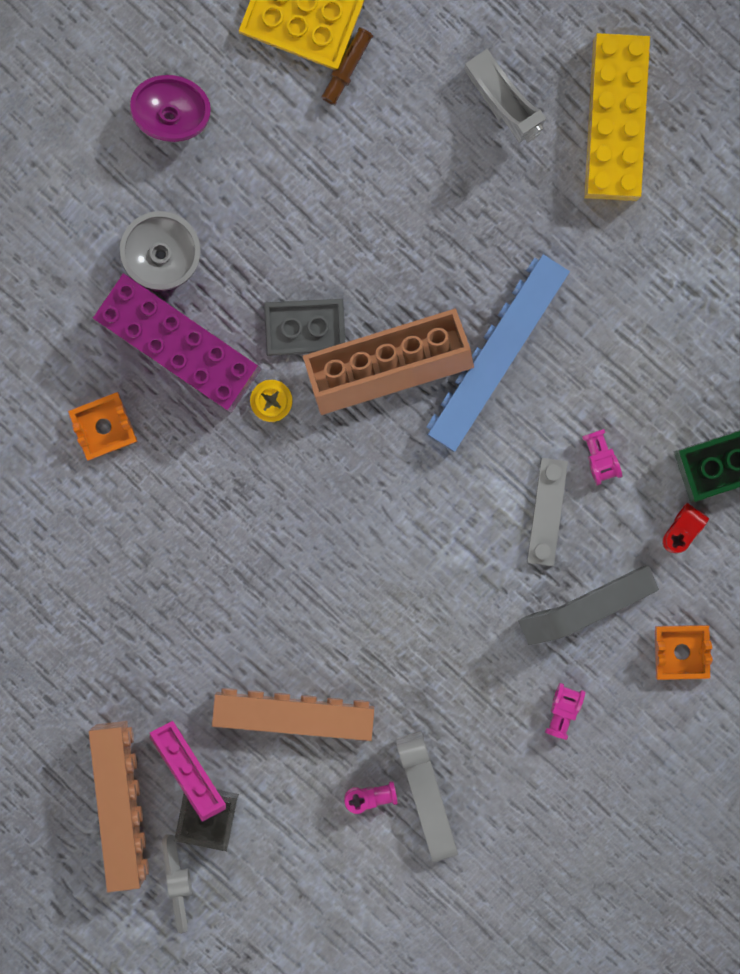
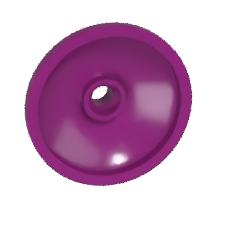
[130,75,211,142]

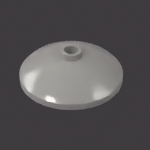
[120,211,200,291]

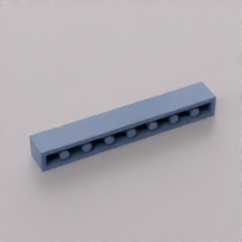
[426,254,570,452]

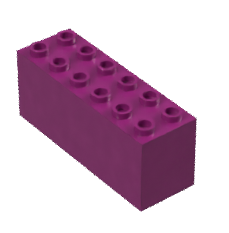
[93,273,261,413]

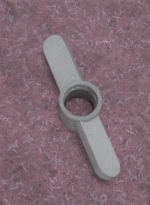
[162,834,192,934]

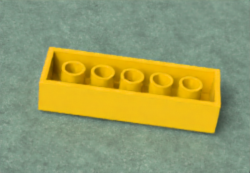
[584,33,650,201]

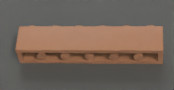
[212,688,374,741]

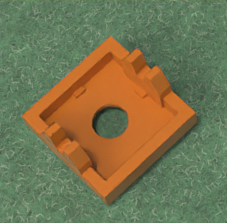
[68,392,138,461]
[655,625,713,680]

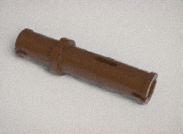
[321,27,374,106]

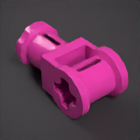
[582,429,623,486]
[545,683,585,740]
[344,781,398,814]

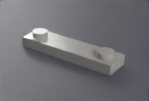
[527,458,568,566]

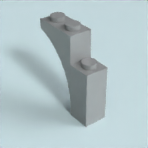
[464,49,546,143]

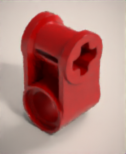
[662,502,709,553]

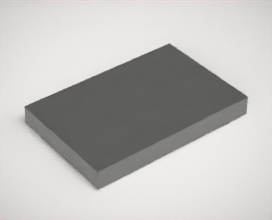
[264,299,345,356]

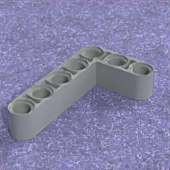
[396,731,458,862]

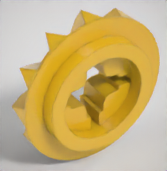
[250,380,293,422]

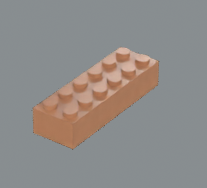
[303,308,474,415]
[89,721,149,892]

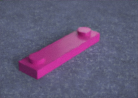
[150,721,226,822]

